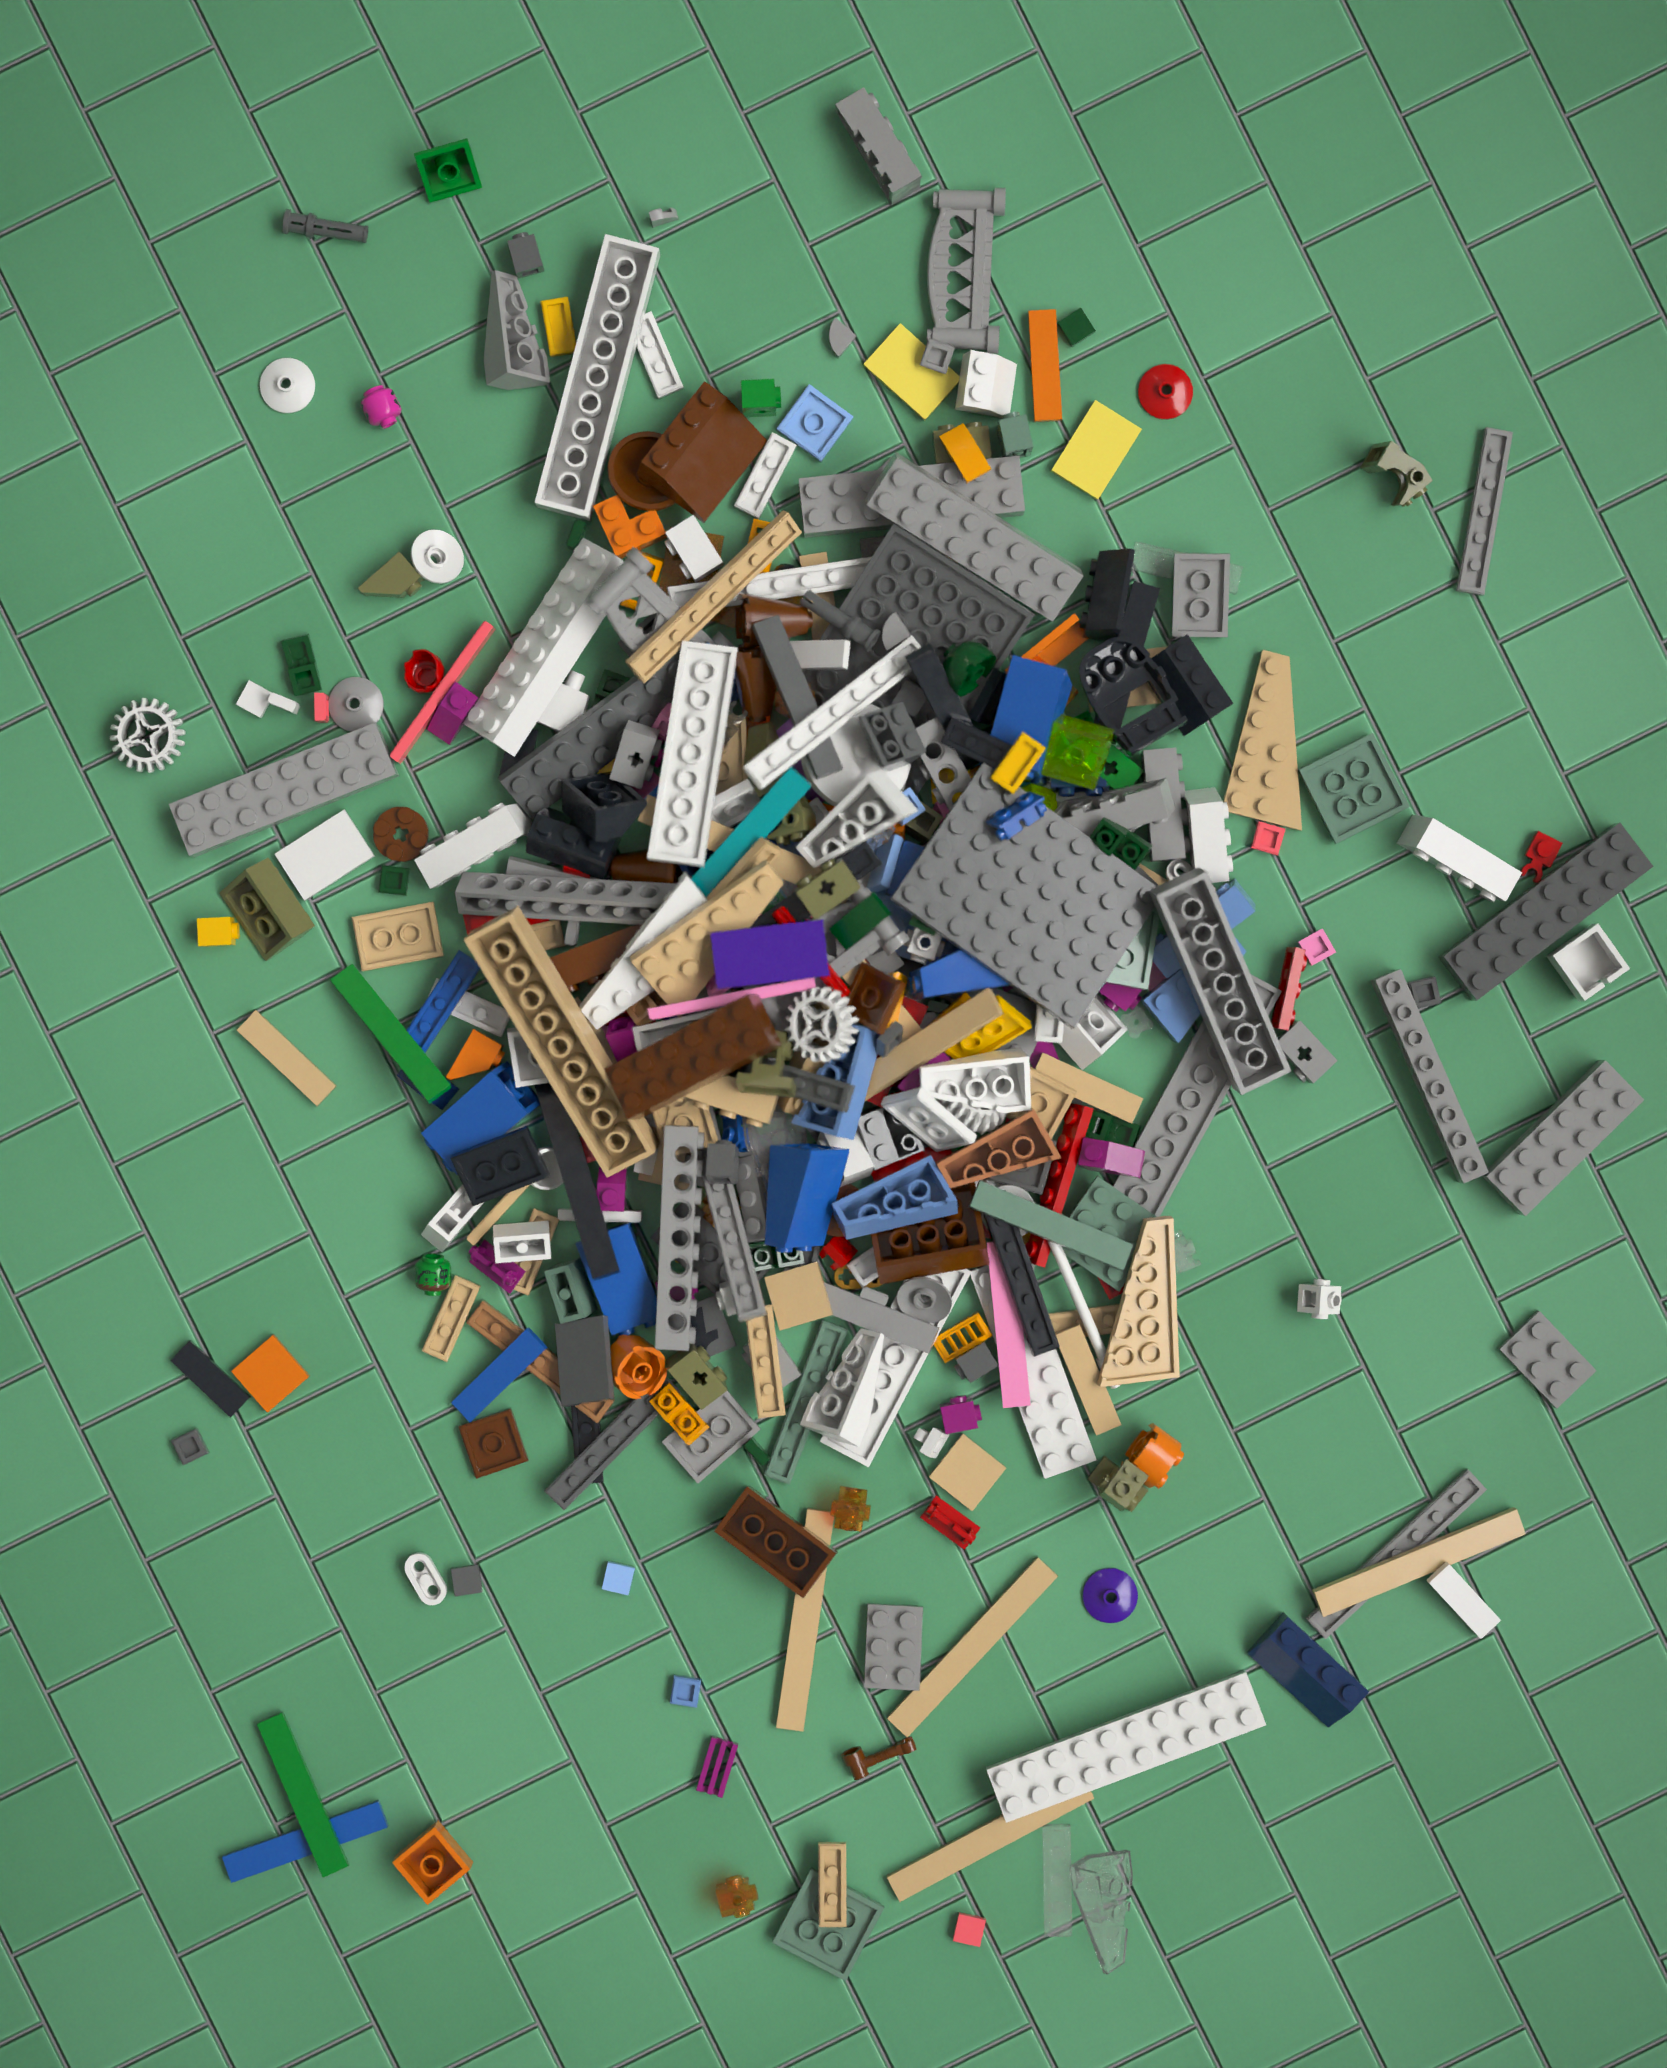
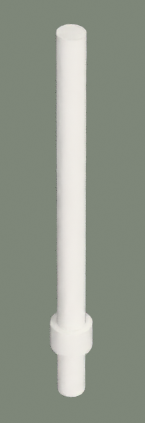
[1048,1241,1120,1389]

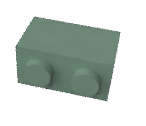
[996,412,1033,458]
[544,1257,597,1324]

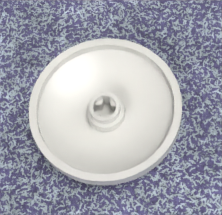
[801,704,910,807]

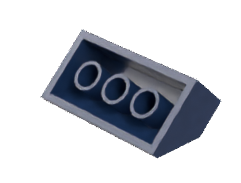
[1246,1612,1369,1727]

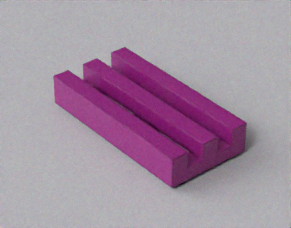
[696,1736,738,1798]

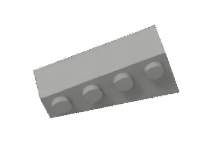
[835,87,922,206]
[1054,778,1176,837]

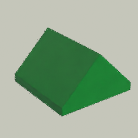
[414,138,482,203]

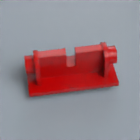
[920,1495,981,1550]

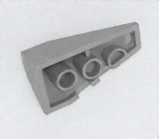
[484,270,550,390]

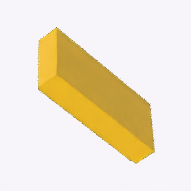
[541,296,576,357]
[990,731,1046,794]

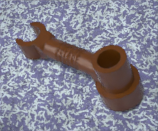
[841,1736,917,1780]

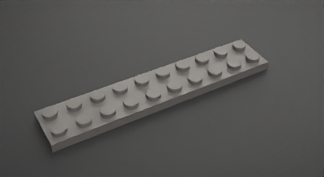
[1113,974,1282,1217]

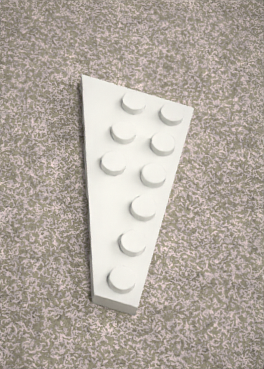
[579,872,708,1030]

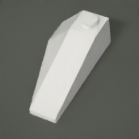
[919,1048,1031,1113]
[800,1328,884,1447]

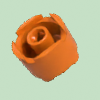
[610,1335,667,1399]
[1121,1423,1184,1489]

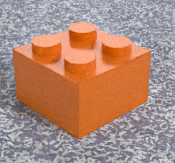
[392,1820,473,1905]

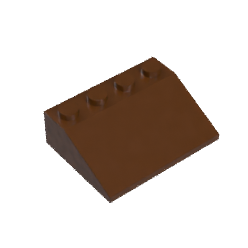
[637,381,767,523]
[871,1182,990,1284]

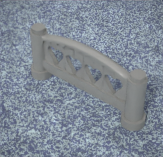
[927,187,1006,354]
[587,546,735,653]
[742,884,910,1032]

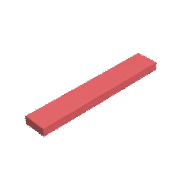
[390,621,496,764]

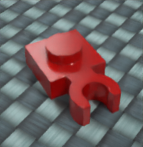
[1520,831,1563,883]

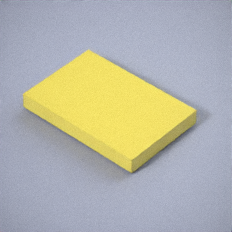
[863,323,960,421]
[1051,400,1142,501]

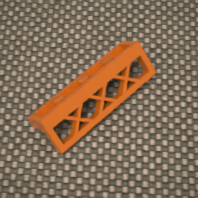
[1004,613,1089,671]

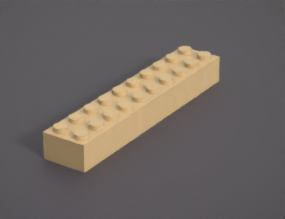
[464,906,660,1178]

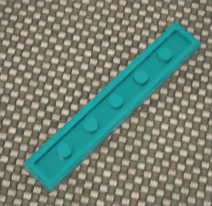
[691,767,812,898]

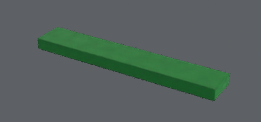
[330,964,452,1104]
[257,1712,349,1878]

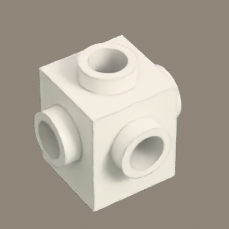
[903,927,945,965]
[1297,1279,1342,1319]

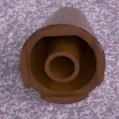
[735,593,813,649]
[734,646,777,722]
[608,848,683,884]

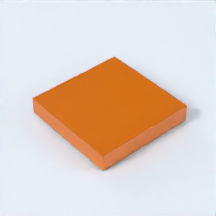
[231,1335,310,1413]

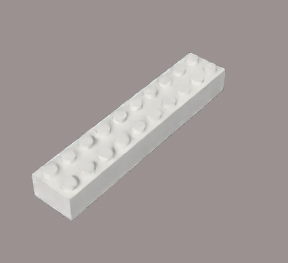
[535,234,660,521]
[986,1670,1266,1823]

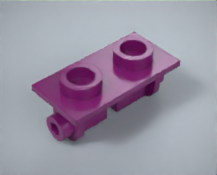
[468,1239,526,1294]

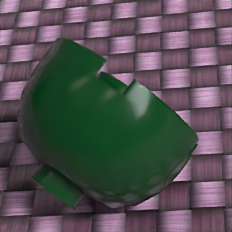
[942,641,997,697]

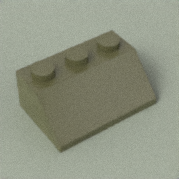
[219,857,315,961]

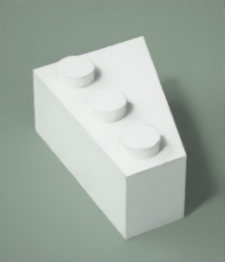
[1183,787,1233,883]

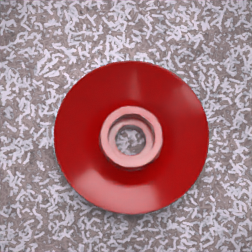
[1138,364,1193,420]

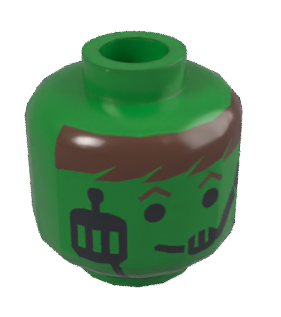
[415,1253,451,1296]

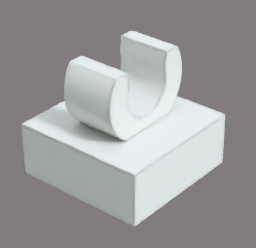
[914,1427,949,1459]

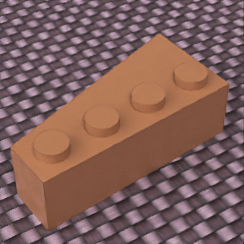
[936,1108,1061,1188]

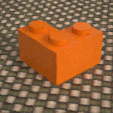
[593,495,667,559]

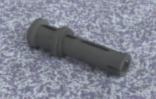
[282,209,369,243]
[800,590,881,652]

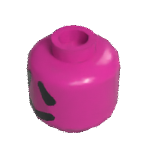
[361,385,402,429]

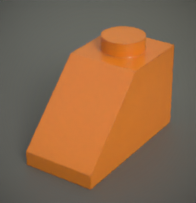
[446,1029,505,1080]

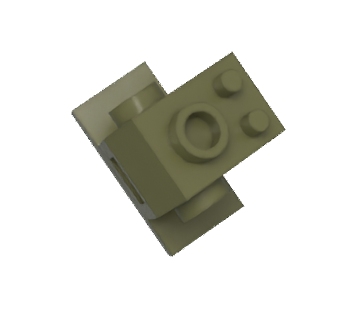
[1360,441,1433,507]
[754,775,816,845]
[736,1030,796,1098]
[1088,1455,1149,1512]

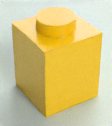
[197,917,240,947]

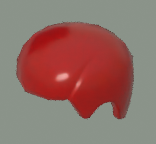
[404,649,445,694]

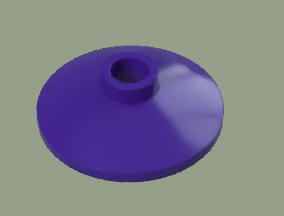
[1083,1568,1138,1623]

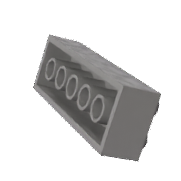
[1482,1060,1644,1216]

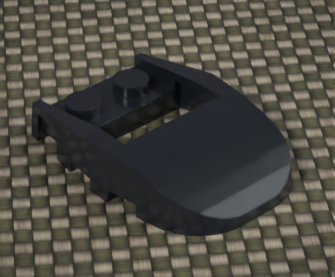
[1079,636,1187,757]

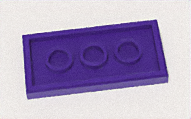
[710,919,829,989]

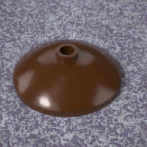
[608,431,675,511]

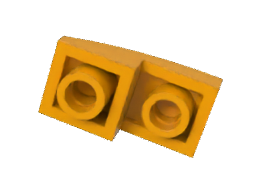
[939,423,991,484]
[649,1383,709,1445]

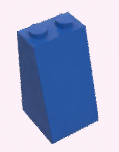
[991,655,1073,780]
[907,949,1011,1000]
[421,1061,540,1175]
[765,1143,849,1252]
[575,1222,657,1336]

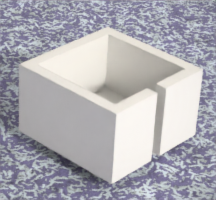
[1546,923,1630,1001]

